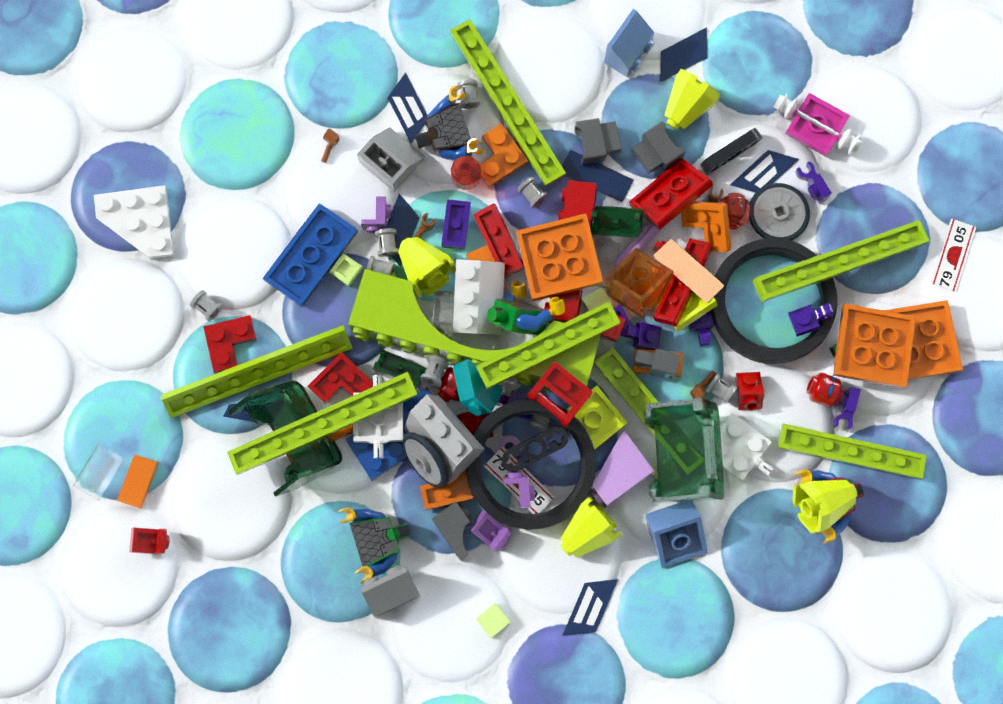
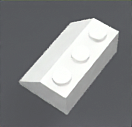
[453,259,505,335]

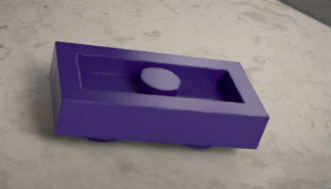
[441,199,471,250]

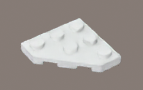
[94,185,174,259]

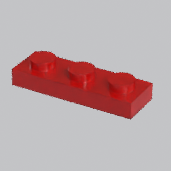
[473,203,525,278]

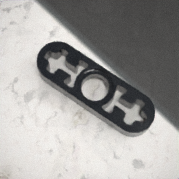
[700,128,763,175]
[502,425,568,472]

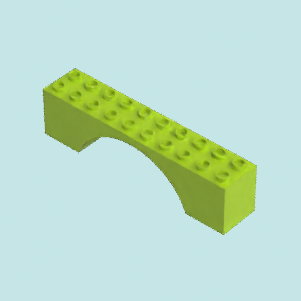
[348,269,601,393]

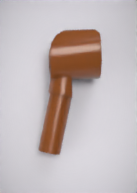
[321,129,339,163]
[708,187,724,203]
[413,213,436,238]
[690,371,716,402]

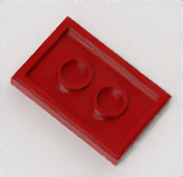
[629,158,713,230]

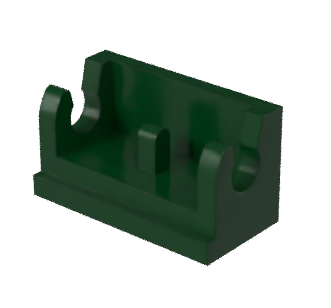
[590,206,643,238]
[373,350,427,391]

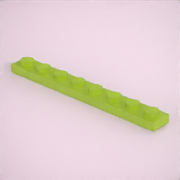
[450,19,566,187]
[752,220,930,303]
[161,325,353,418]
[227,372,418,475]

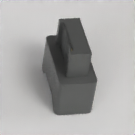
[574,118,621,165]
[631,121,686,174]
[633,349,681,380]

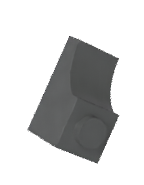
[432,502,471,561]

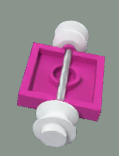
[774,93,863,157]

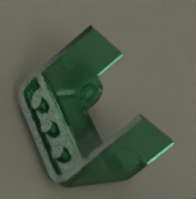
[228,380,342,497]

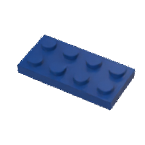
[262,203,358,307]
[345,387,432,481]

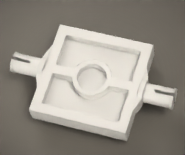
[353,375,403,459]
[701,413,773,481]

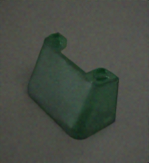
[644,398,725,503]

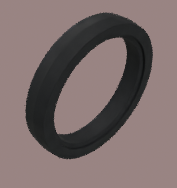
[711,238,838,364]
[466,399,596,530]

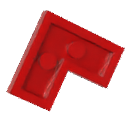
[203,315,257,374]
[307,352,373,404]

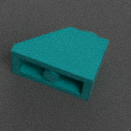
[453,359,503,417]

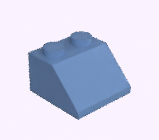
[604,9,655,77]
[645,499,708,568]

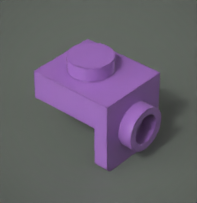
[361,196,391,234]
[503,471,535,508]
[468,510,512,551]

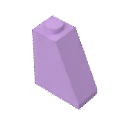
[591,432,654,508]

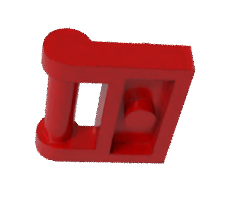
[527,361,593,427]

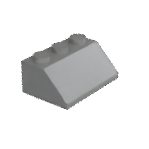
[404,394,485,483]

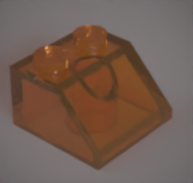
[605,248,673,319]

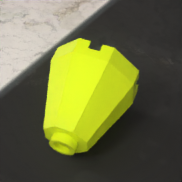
[664,69,721,130]
[398,237,456,298]
[792,480,857,533]
[560,496,623,558]

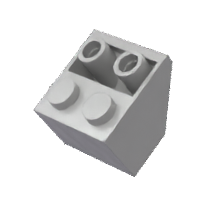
[357,127,425,192]
[360,565,421,618]

